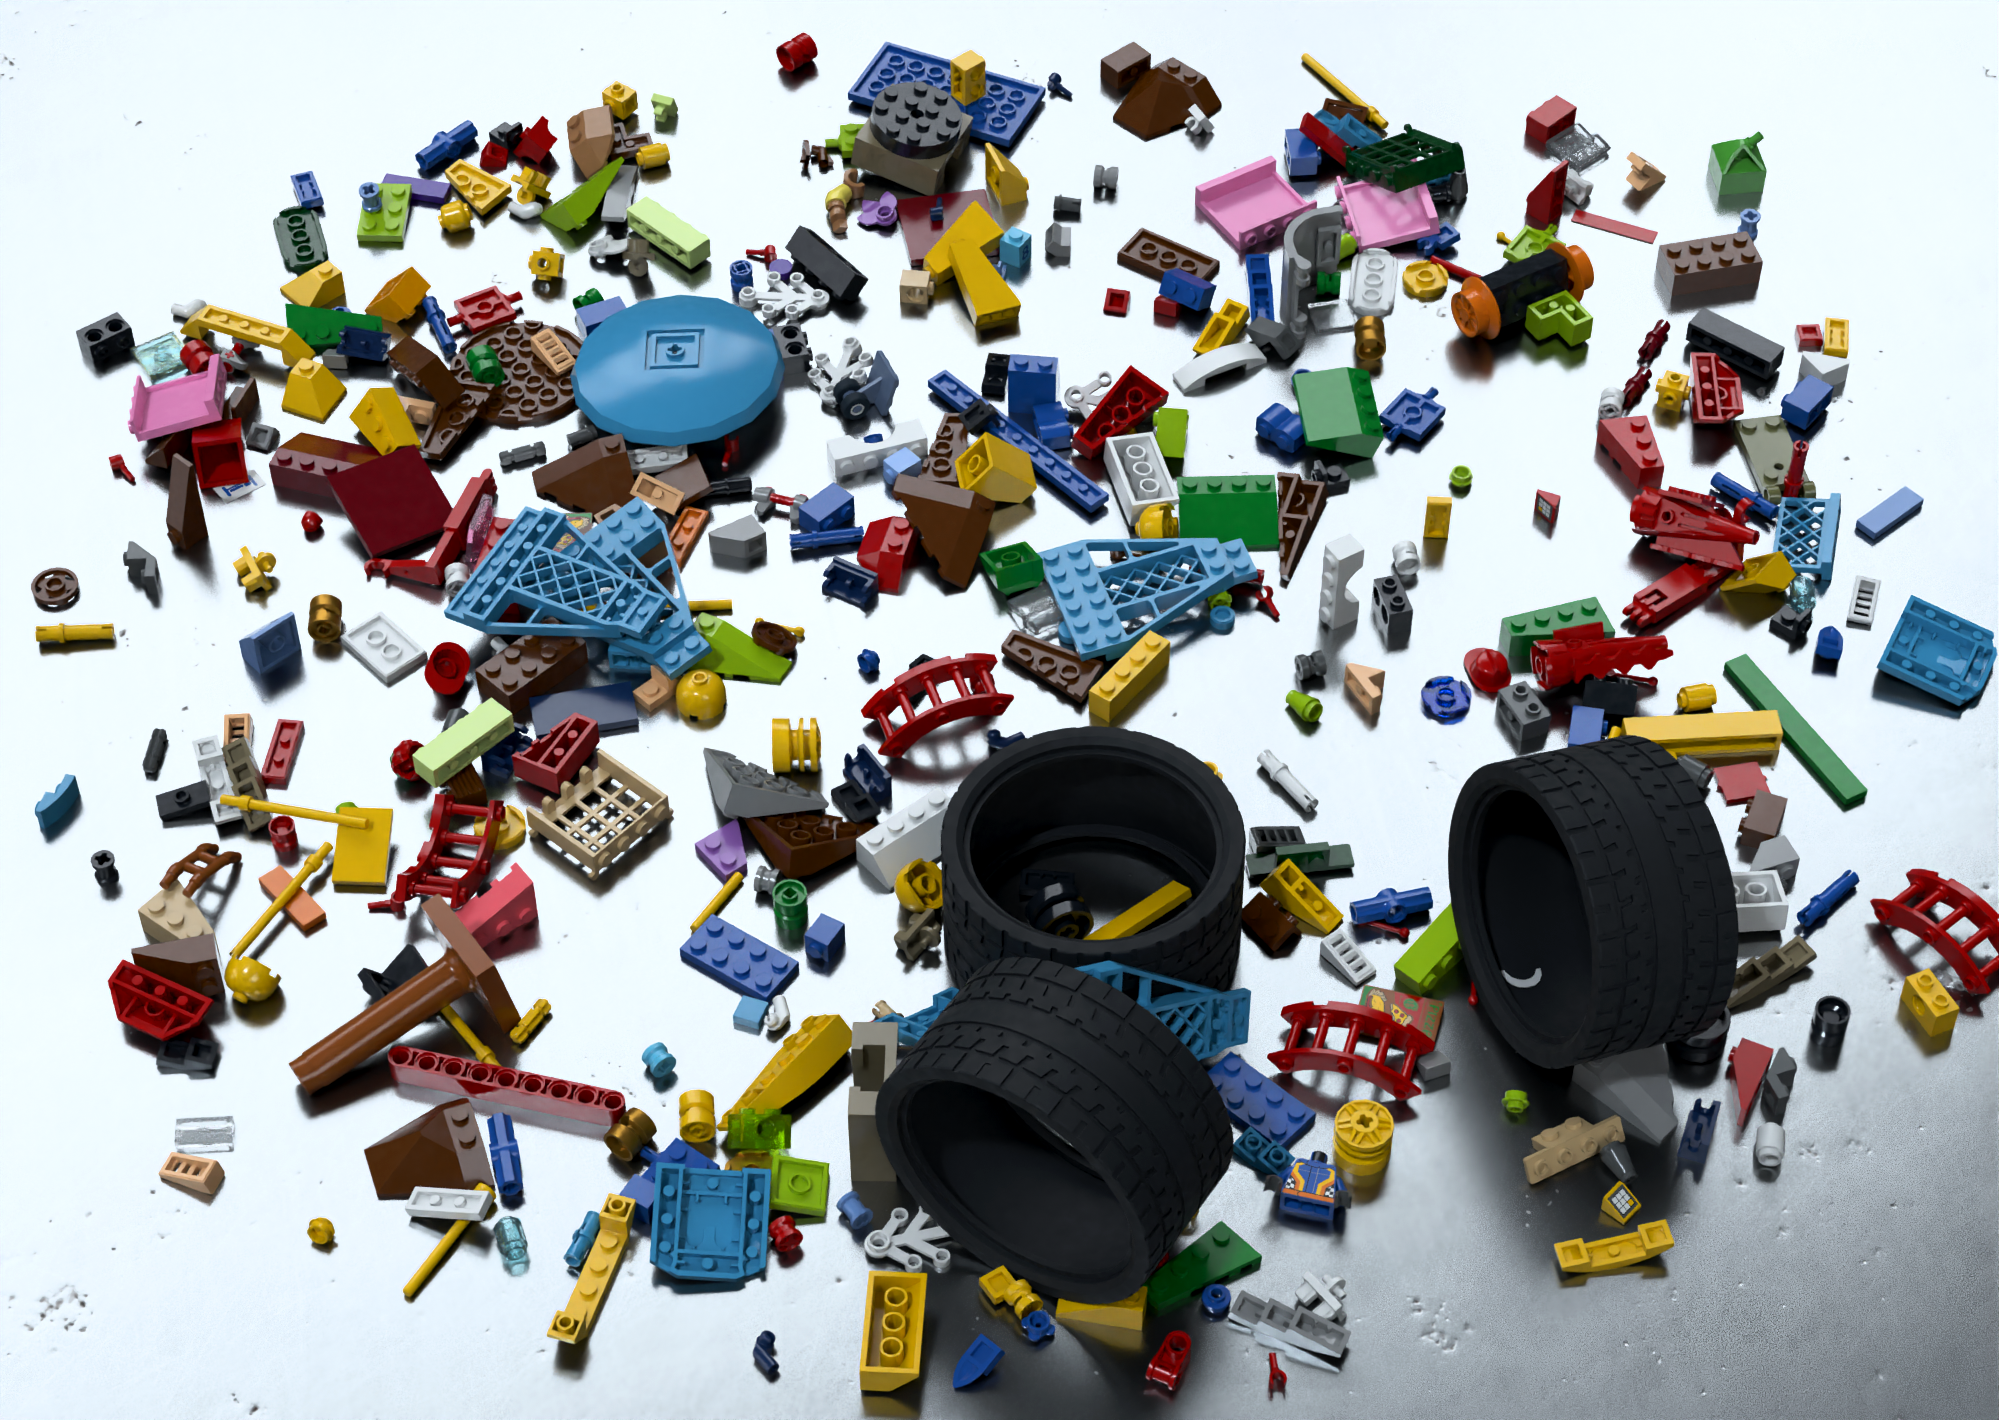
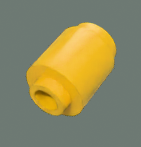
[635,142,670,170]
[1676,683,1717,712]

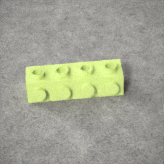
[626,196,711,269]
[412,697,515,788]

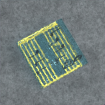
[130,331,186,382]

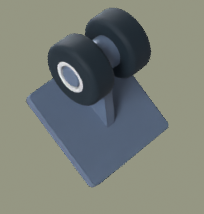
[833,350,899,420]

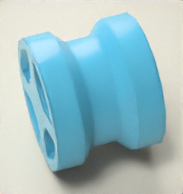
[641,1042,677,1078]

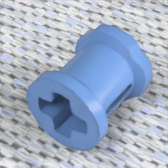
[358,182,382,213]
[1737,209,1761,239]
[836,1191,873,1230]

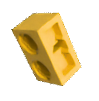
[950,49,986,106]

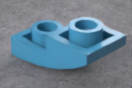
[35,774,80,829]
[1233,1126,1296,1176]

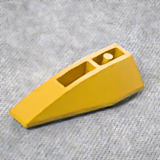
[716,1014,852,1131]

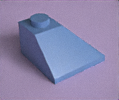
[239,611,301,674]

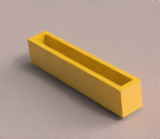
[1620,710,1783,756]

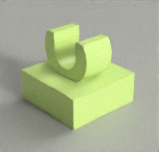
[651,93,678,122]

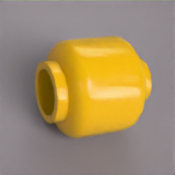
[438,200,474,233]

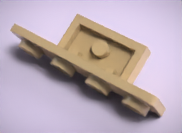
[1523,1115,1625,1184]

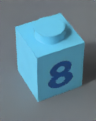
[1000,227,1032,268]

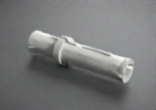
[1257,749,1319,812]

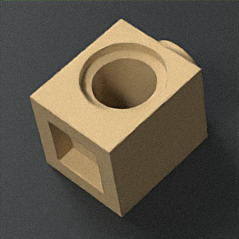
[899,269,934,304]

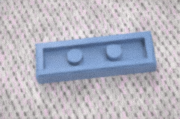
[1855,486,1924,539]

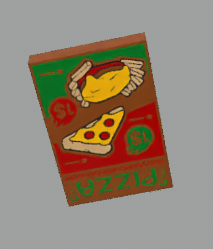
[1359,984,1445,1042]

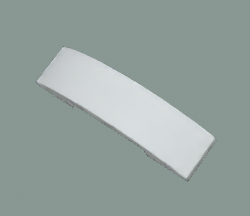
[1173,343,1267,393]
[192,735,242,825]

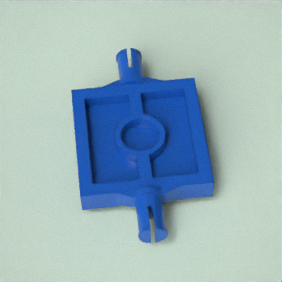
[1379,387,1446,442]
[640,1137,721,1183]

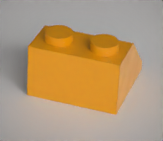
[364,266,431,323]

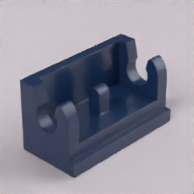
[336,325,392,362]
[822,556,879,608]
[481,722,533,779]
[842,743,892,803]
[1677,1098,1721,1164]

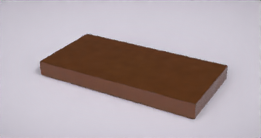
[1117,227,1220,281]

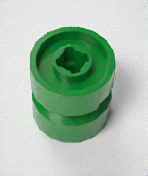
[466,345,505,387]
[772,879,809,930]

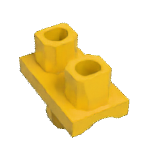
[510,166,551,205]
[232,545,277,593]

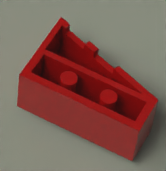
[1596,415,1665,489]
[512,712,600,794]

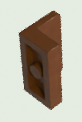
[219,377,259,424]

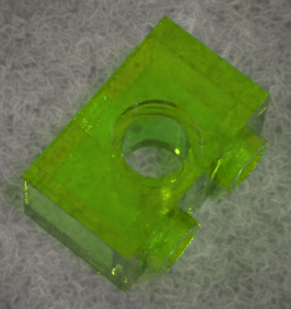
[728,1108,791,1149]

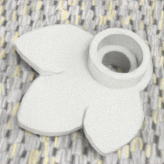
[587,235,631,258]

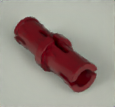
[1638,319,1671,360]
[1623,366,1652,407]

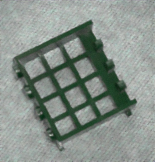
[1342,123,1465,193]

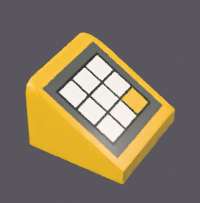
[1601,1181,1642,1225]

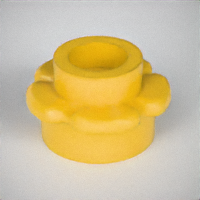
[307,1217,335,1244]

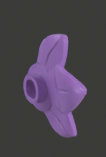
[857,191,897,226]

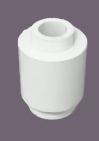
[1756,1122,1785,1166]

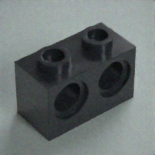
[76,312,135,364]
[772,323,813,376]
[1372,574,1414,635]

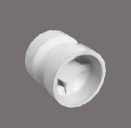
[1598,387,1625,419]
[1392,540,1421,576]
[444,563,470,597]

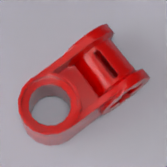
[1146,1331,1191,1391]

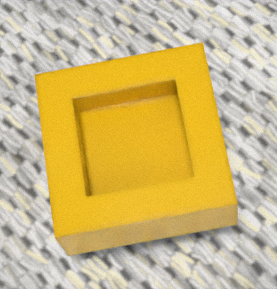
[979,1265,1016,1305]

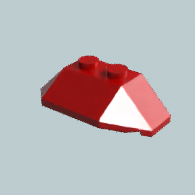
[1689,352,1744,424]
[856,516,920,593]
[107,959,214,1041]

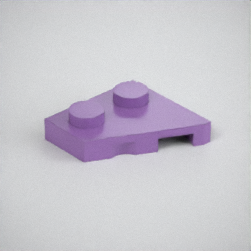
[694,819,748,882]

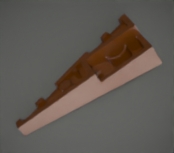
[1277,472,1329,581]

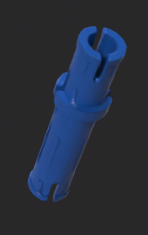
[422,296,457,354]
[1710,472,1779,520]
[789,526,864,550]
[1797,869,1860,927]

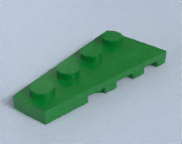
[285,303,383,348]
[1143,1220,1262,1310]

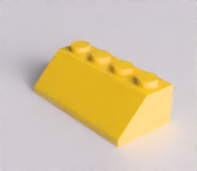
[859,1270,927,1391]

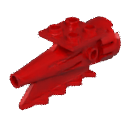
[1629,486,1760,571]
[1530,621,1674,691]

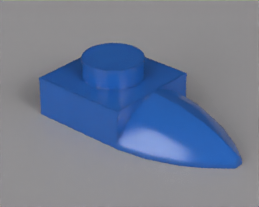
[1815,626,1843,660]
[953,1333,1005,1388]

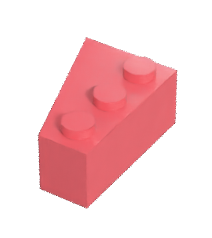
[455,862,538,948]

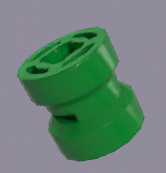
[1316,271,1341,295]
[572,288,604,311]

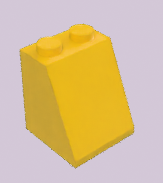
[954,432,1037,503]

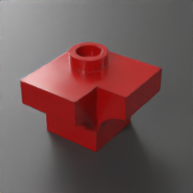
[513,115,558,164]

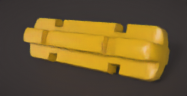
[510,999,552,1044]

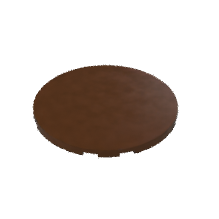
[449,320,583,425]

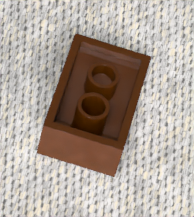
[131,933,225,996]

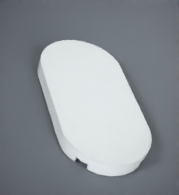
[1348,248,1398,316]

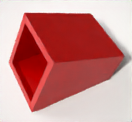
[192,418,249,489]

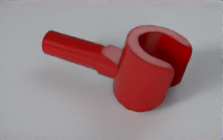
[746,244,777,263]
[722,434,739,466]
[108,454,135,482]
[1256,585,1280,618]
[367,891,405,912]
[1268,1352,1287,1389]

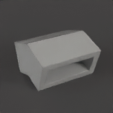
[1045,222,1071,257]

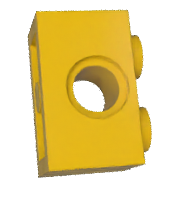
[1900,968,1960,1037]

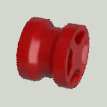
[768,1216,803,1252]

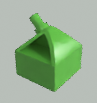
[1708,131,1767,195]

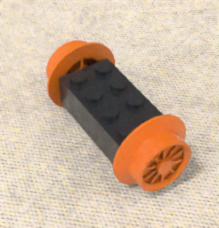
[1451,242,1594,340]

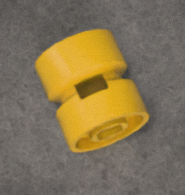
[678,1089,716,1143]

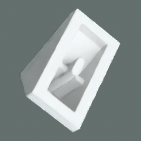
[1799,351,1850,386]

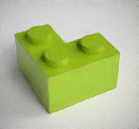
[1525,290,1594,346]
[1153,407,1190,458]

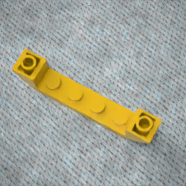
[180,304,316,367]
[547,1193,636,1344]

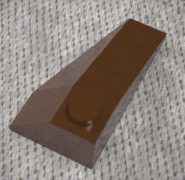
[166,453,208,550]

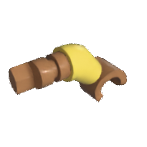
[825,168,865,233]

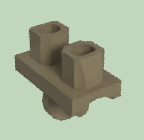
[621,239,655,276]
[893,908,942,961]

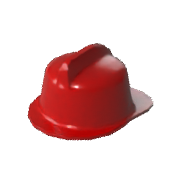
[424,642,470,695]
[1463,647,1512,693]

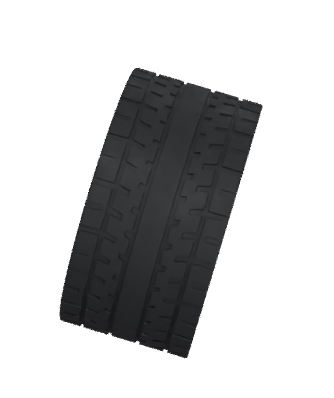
[941,726,1246,1028]
[1448,735,1739,1069]
[875,957,1234,1304]

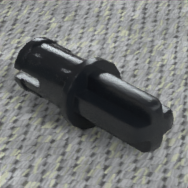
[705,477,752,497]

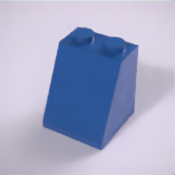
[1008,354,1060,414]

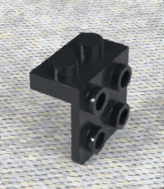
[357,944,428,1003]

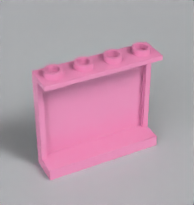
[1195,155,1317,250]
[1334,158,1440,253]
[127,354,227,442]

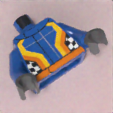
[1263,1151,1352,1220]

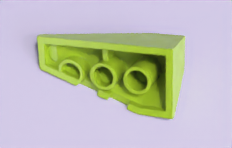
[540,156,624,232]
[688,612,792,683]

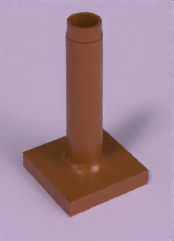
[288,893,521,1095]

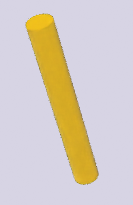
[690,872,744,932]

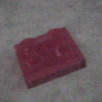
[465,493,495,563]

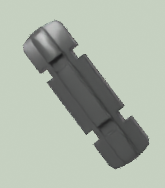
[499,441,546,466]
[142,728,167,773]

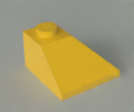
[985,143,1029,206]
[280,260,345,308]
[281,357,347,422]
[1720,551,1796,593]

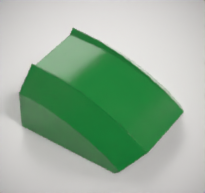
[979,541,1045,596]

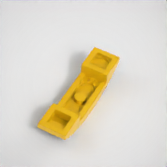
[1554,1219,1675,1272]

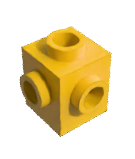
[602,81,638,120]
[528,247,565,281]
[1655,370,1692,412]

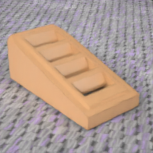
[530,328,576,376]
[223,713,253,764]
[158,1152,225,1194]

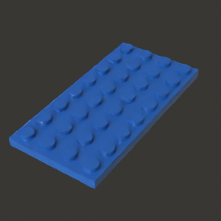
[848,41,1046,147]

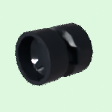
[1809,996,1851,1047]

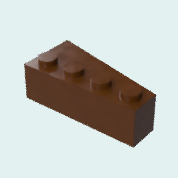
[387,335,465,409]

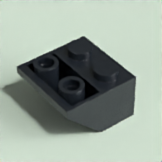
[1582,674,1638,716]

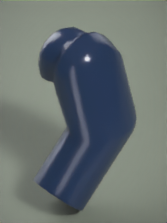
[987,729,1025,749]
[752,1330,779,1375]

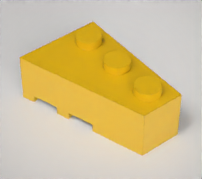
[349,387,421,456]

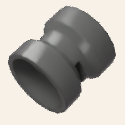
[1294,650,1327,680]

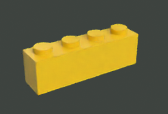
[1089,630,1170,722]

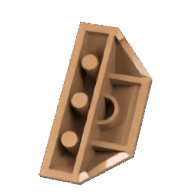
[566,105,615,179]

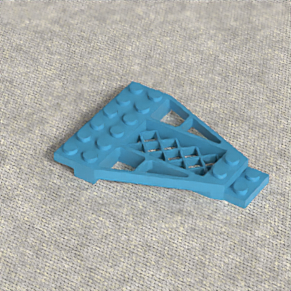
[524,496,712,681]
[444,506,668,639]
[1037,538,1258,661]
[1074,961,1251,1061]

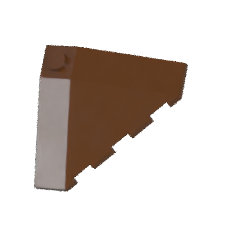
[531,433,636,519]
[891,473,996,589]
[742,811,875,879]

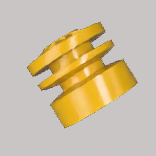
[772,717,822,773]
[1332,1099,1394,1176]

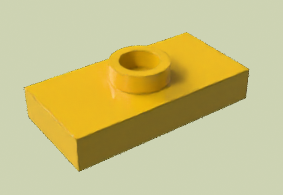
[1823,317,1849,358]
[1423,496,1452,538]

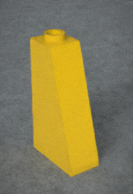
[923,201,1004,286]
[947,238,1021,327]

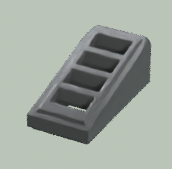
[1249,826,1306,853]

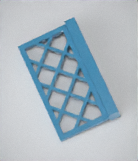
[1773,493,1841,580]

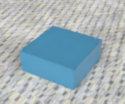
[733,995,769,1030]

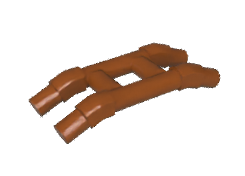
[159,843,242,898]

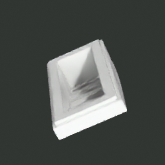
[1847,575,1881,626]
[1320,928,1377,986]

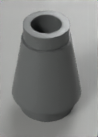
[1448,168,1468,200]
[1600,1140,1638,1184]

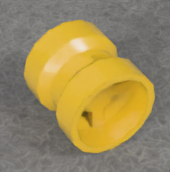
[1003,1279,1043,1320]

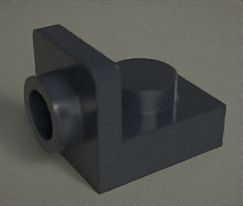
[489,121,523,150]
[958,398,1001,436]
[1311,459,1350,492]
[1769,605,1812,640]

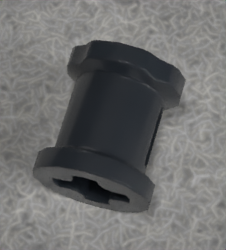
[1427,182,1451,203]
[90,850,119,885]

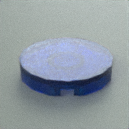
[1420,675,1472,719]

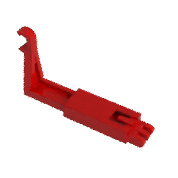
[364,468,498,585]
[1622,497,1754,628]

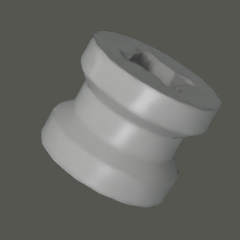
[753,865,782,895]

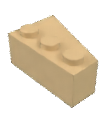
[138,879,219,953]

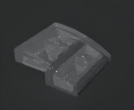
[1545,122,1611,169]
[1007,583,1064,636]

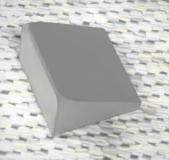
[322,349,350,369]
[246,422,280,451]
[1415,1050,1451,1081]

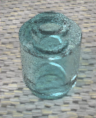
[1789,576,1817,613]
[493,1216,528,1261]

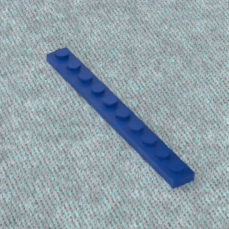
[928,369,1109,512]

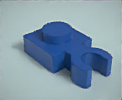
[1417,221,1461,256]

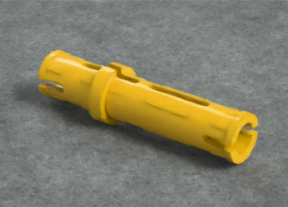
[35,623,115,643]

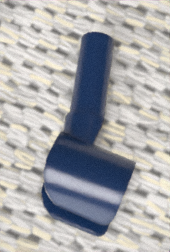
[1047,72,1073,98]
[930,197,943,221]

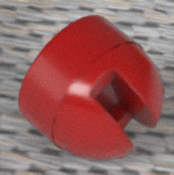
[301,511,323,532]

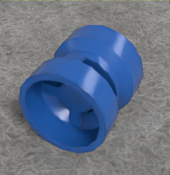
[729,260,754,292]

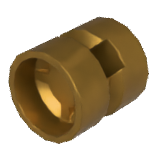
[1354,316,1386,361]
[307,594,343,642]
[604,1107,657,1161]

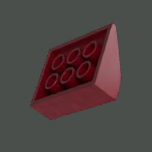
[269,432,382,498]

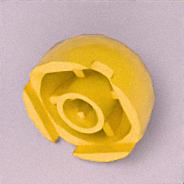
[1135,503,1179,552]
[676,669,727,720]
[894,858,943,914]
[224,953,282,1004]

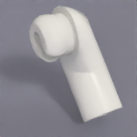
[507,201,543,220]
[171,299,207,319]
[764,995,791,1031]

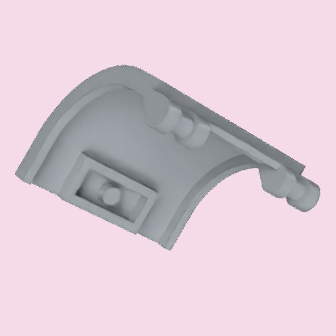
[1279,205,1343,339]

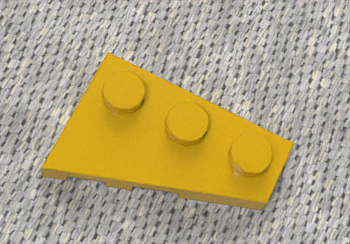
[445,159,512,216]

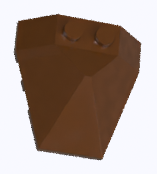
[1113,57,1222,139]
[364,1097,495,1197]

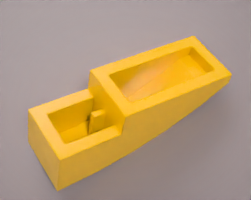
[1192,298,1250,355]

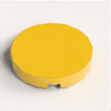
[1402,260,1449,298]
[473,805,526,850]

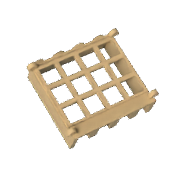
[526,749,674,881]

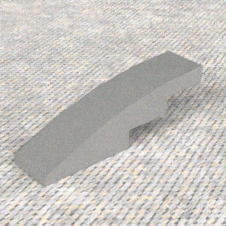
[601,165,638,222]
[1228,1290,1352,1358]

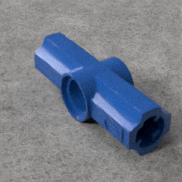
[415,120,478,171]
[1349,886,1433,925]
[487,1112,523,1196]

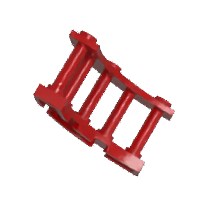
[860,653,1014,758]
[394,794,506,908]
[1870,869,1999,994]
[1267,1001,1435,1101]

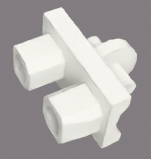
[1558,164,1594,205]
[1295,1270,1347,1321]

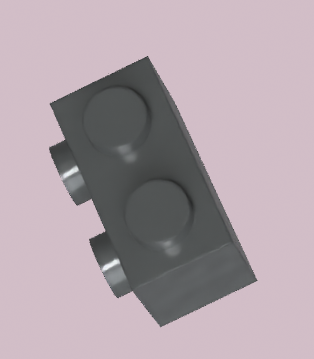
[1496,680,1551,742]

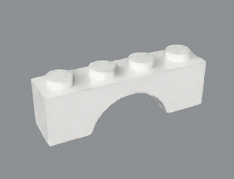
[826,418,928,477]
[1318,534,1365,630]

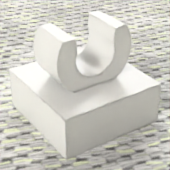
[1184,104,1215,135]

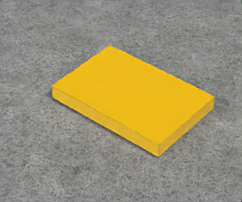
[331,807,394,886]

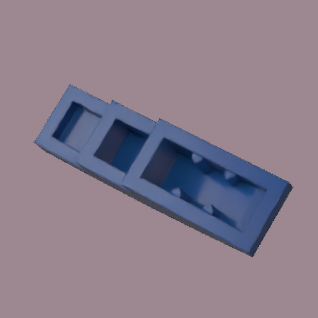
[1245,254,1275,323]

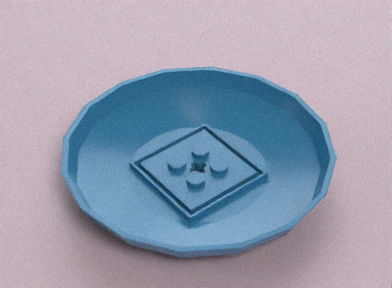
[570,294,785,447]

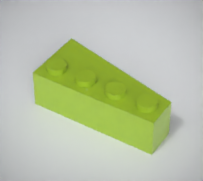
[1393,903,1463,996]

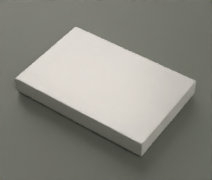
[340,611,428,683]

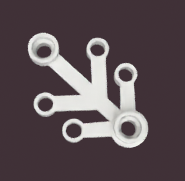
[739,272,830,320]
[808,336,874,406]
[1064,371,1154,423]
[864,1206,950,1273]

